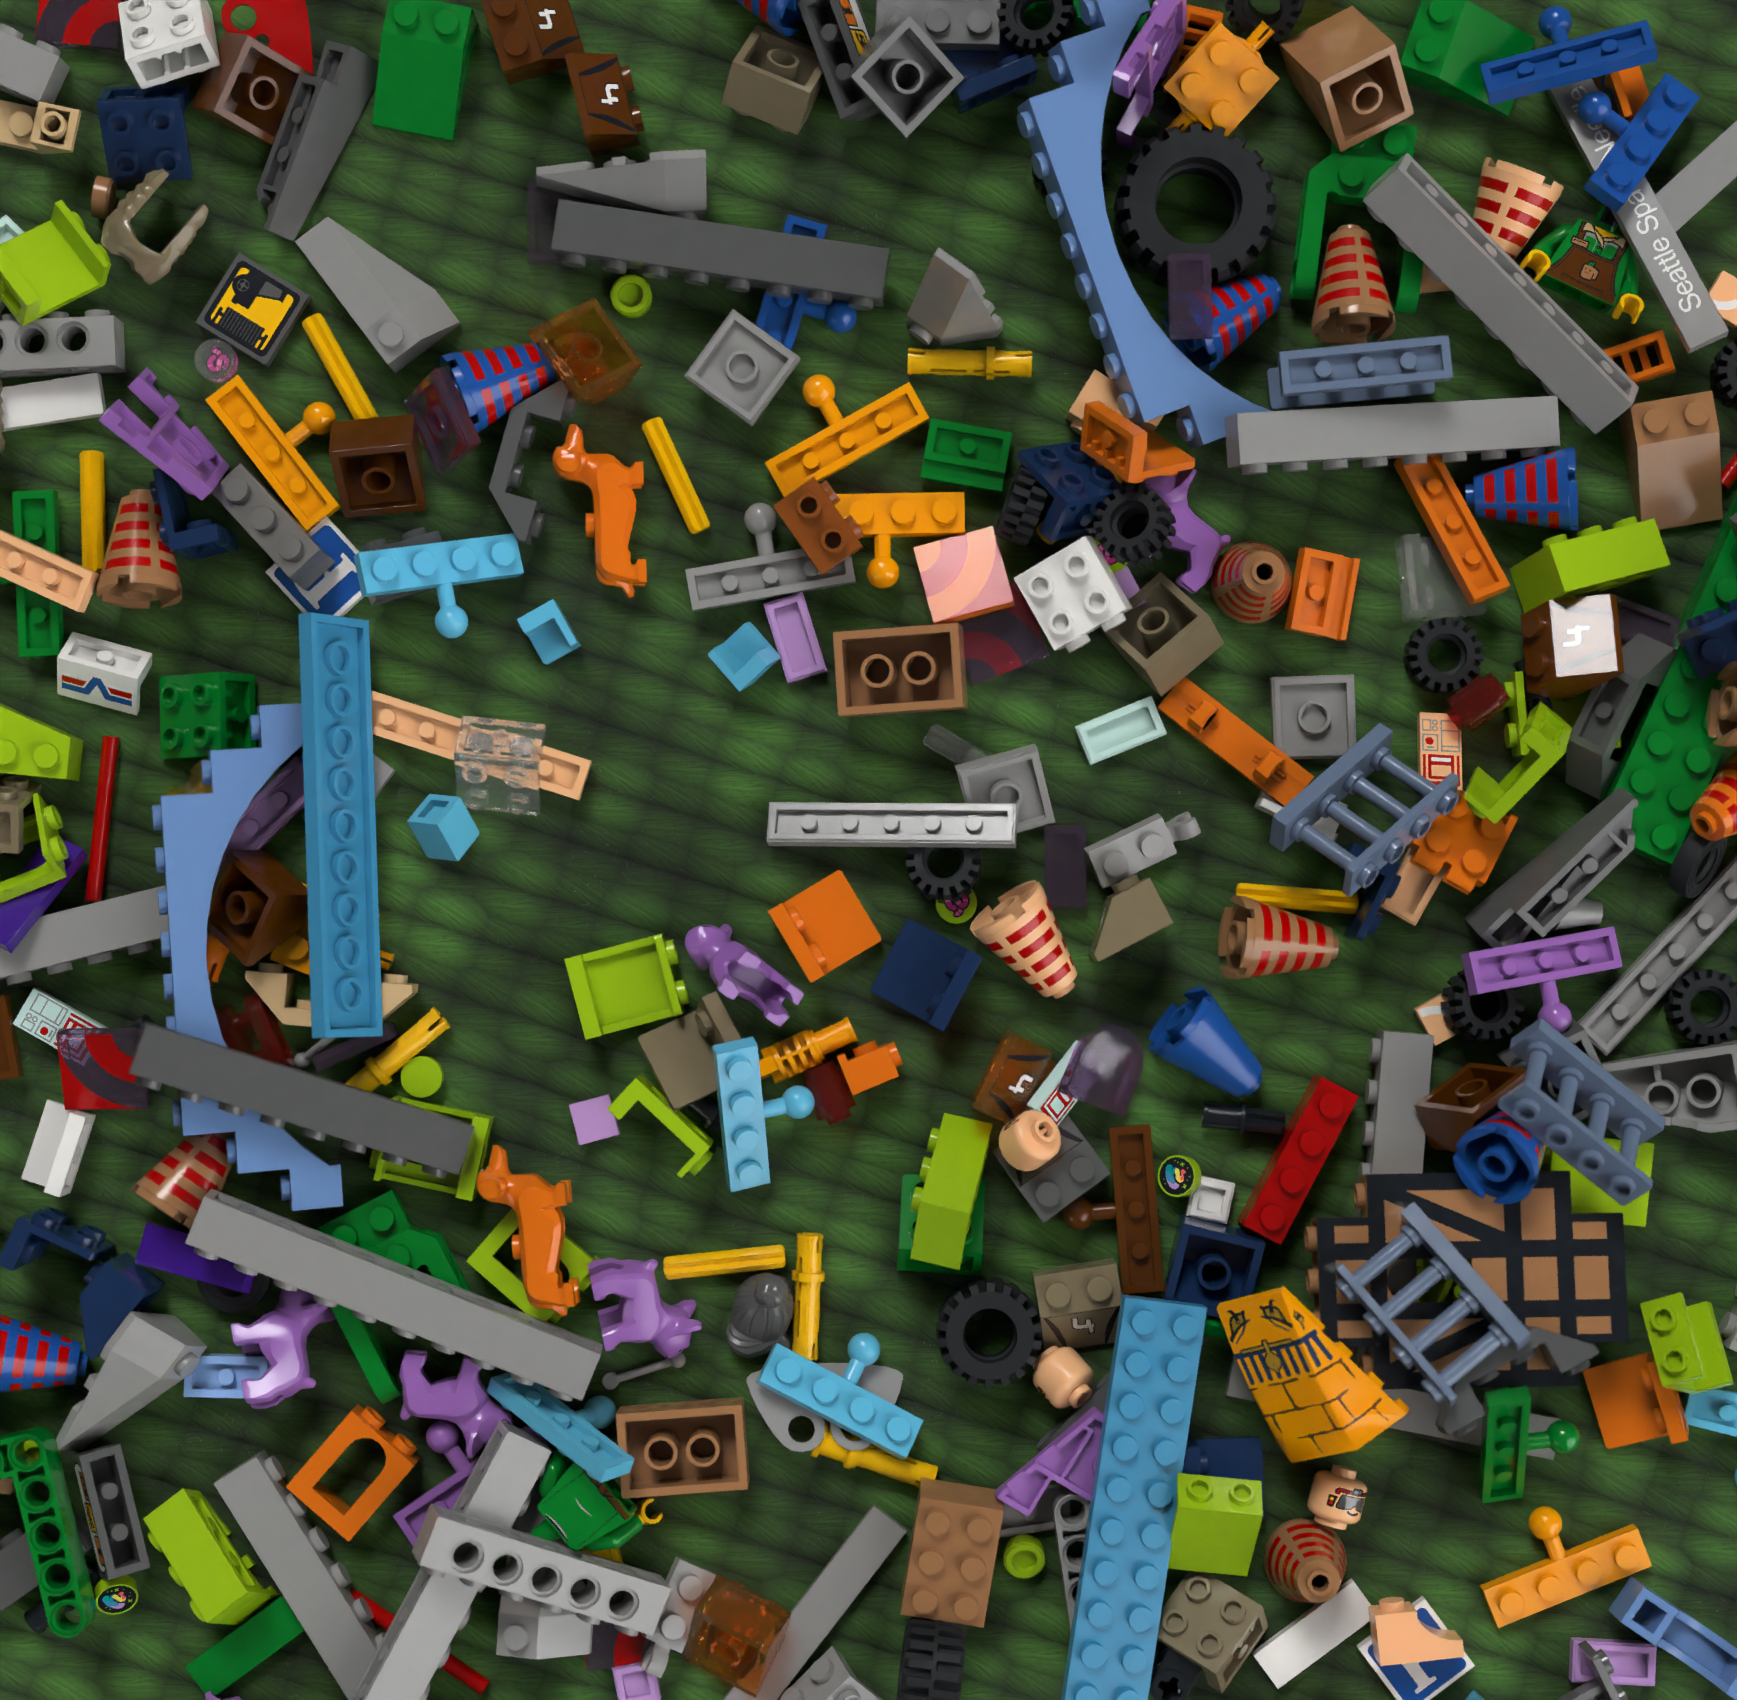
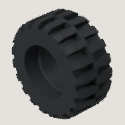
[1114,123,1277,293]

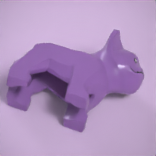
[1138,468,1231,594]
[685,924,804,1027]
[587,1258,702,1359]
[231,1288,336,1409]
[399,1349,513,1459]

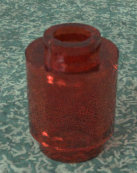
[1446,672,1511,732]
[803,1060,856,1125]

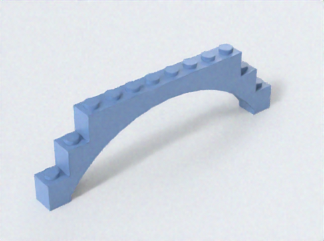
[1017,0,1271,449]
[152,703,343,1211]

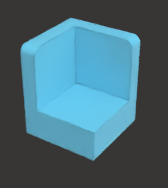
[517,599,581,665]
[708,622,781,692]
[407,794,479,861]

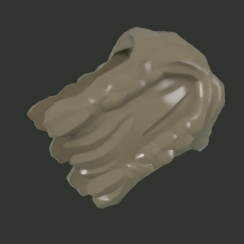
[101,169,209,285]

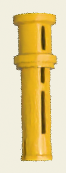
[810,1420,938,1488]

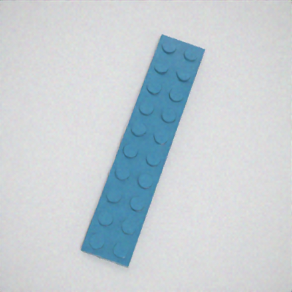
[298,612,383,1038]
[1061,1294,1207,1700]

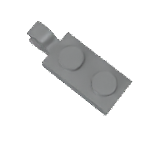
[1084,811,1201,889]
[640,1557,716,1678]

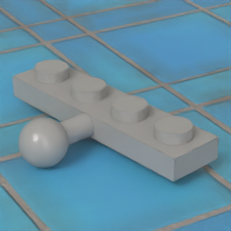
[685,503,856,612]

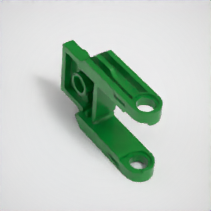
[1289,124,1424,314]
[318,1189,472,1404]

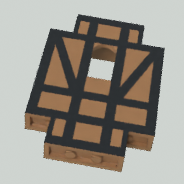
[1304,1171,1629,1389]

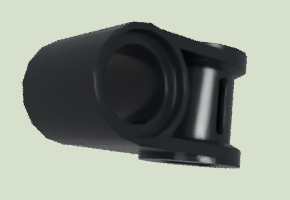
[1149,1642,1202,1700]

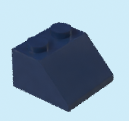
[1163,1214,1265,1318]
[80,1252,166,1360]

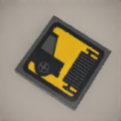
[196,252,311,368]

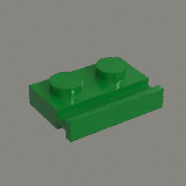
[920,418,1012,494]

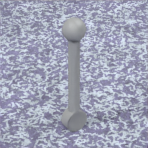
[294,1038,335,1068]
[602,1353,686,1390]

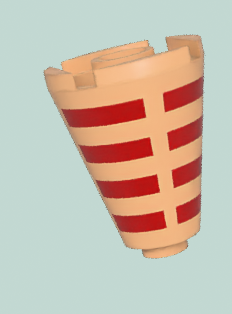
[1473,157,1564,260]
[970,880,1077,999]

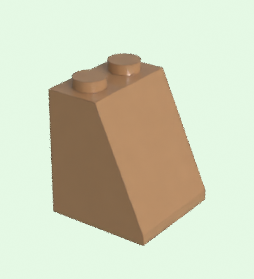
[1279,6,1414,152]

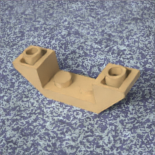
[0,100,82,154]
[245,962,419,1027]

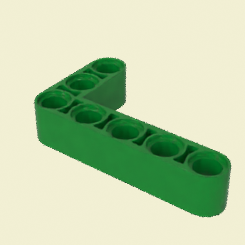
[0,1427,96,1638]

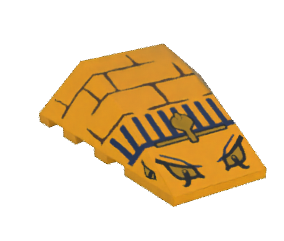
[1216,1286,1410,1463]

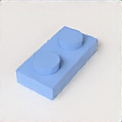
[183,1353,271,1398]

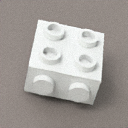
[118,0,221,90]
[1014,536,1133,653]

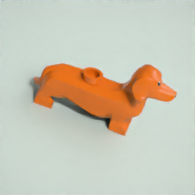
[552,423,647,598]
[476,1144,581,1317]

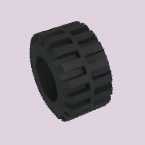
[936,1277,1042,1388]
[896,1617,965,1700]

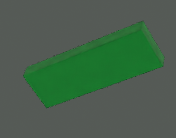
[185,1595,305,1696]

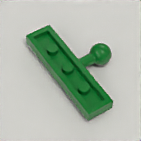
[0,490,64,658]
[1478,1386,1580,1504]

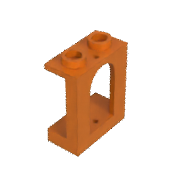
[286,1404,420,1542]

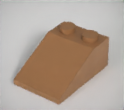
[1618,390,1723,531]

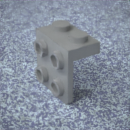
[777,1646,883,1700]

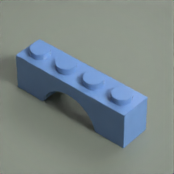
[1608,1576,1737,1700]

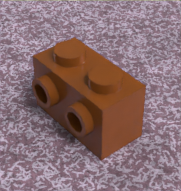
[773,477,864,576]

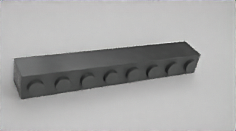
[551,199,891,311]
[129,1021,474,1179]

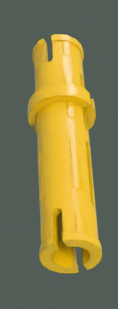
[907,346,1032,380]
[344,1007,451,1092]
[792,1232,825,1361]

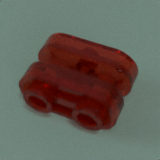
[215,992,294,1067]

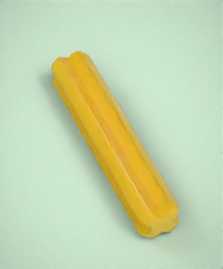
[302,313,378,420]
[642,417,710,534]
[79,450,106,573]
[1235,883,1359,914]
[663,1245,786,1280]

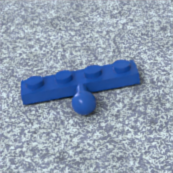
[1480,6,1658,105]
[1577,73,1700,213]
[755,214,857,387]

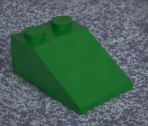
[372,0,478,142]
[1399,0,1536,118]

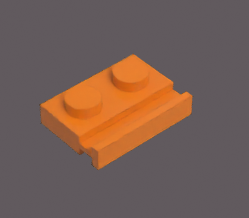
[1285,547,1360,641]

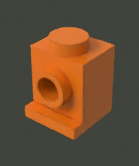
[837,1040,903,1095]

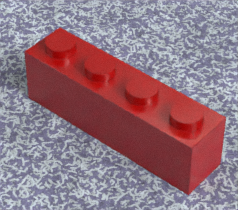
[1238,1074,1359,1245]

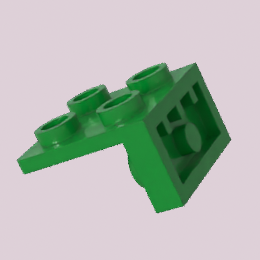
[159,672,256,759]
[897,1174,985,1275]

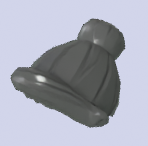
[726,1270,795,1358]

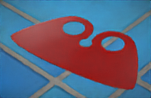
[221,0,313,74]

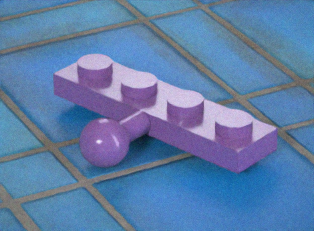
[1461,926,1623,1034]
[393,1420,554,1547]

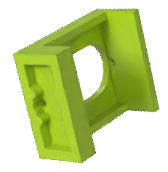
[1463,701,1572,824]
[0,792,68,903]
[607,1073,714,1178]
[369,1095,494,1201]
[466,1208,600,1324]

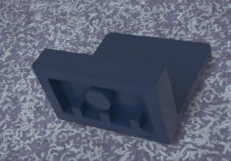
[941,6,1038,114]
[96,84,193,183]
[1016,441,1126,541]
[150,468,239,561]
[1676,598,1737,680]
[1341,843,1401,941]
[871,919,983,1032]
[0,1207,115,1271]
[1182,1436,1265,1521]

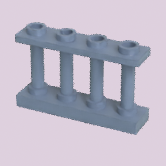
[1266,335,1453,410]
[1269,723,1459,897]
[1498,1018,1666,1206]
[1335,1202,1531,1407]

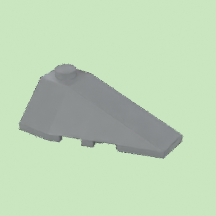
[536,149,707,220]
[295,217,461,373]
[906,248,1004,347]
[1601,1040,1737,1133]
[56,1311,207,1451]
[496,1479,593,1659]

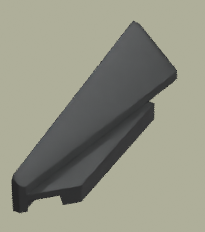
[256,40,379,241]
[1465,787,1638,948]

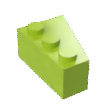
[1509,516,1671,614]
[0,703,84,781]
[910,1113,993,1270]
[143,1488,279,1625]

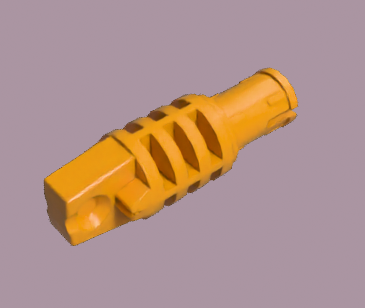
[759,1017,858,1084]

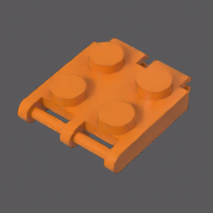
[1408,790,1518,895]

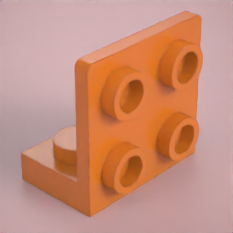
[1080,400,1195,483]
[768,870,881,983]
[1583,1351,1689,1449]

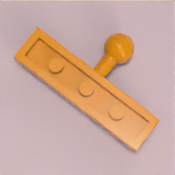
[765,374,929,498]
[205,375,342,532]
[834,492,965,589]
[1479,1506,1652,1628]

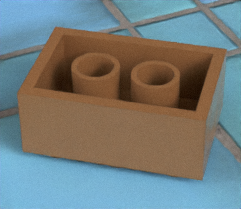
[833,623,968,718]
[616,1397,750,1499]
[901,1477,1004,1628]

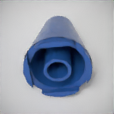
[1148,986,1263,1097]

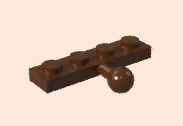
[1061,1123,1164,1294]

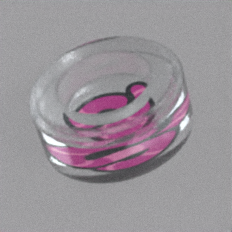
[194,339,238,383]

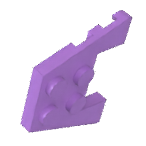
[1112,0,1187,151]
[99,367,230,500]
[994,1406,1104,1517]

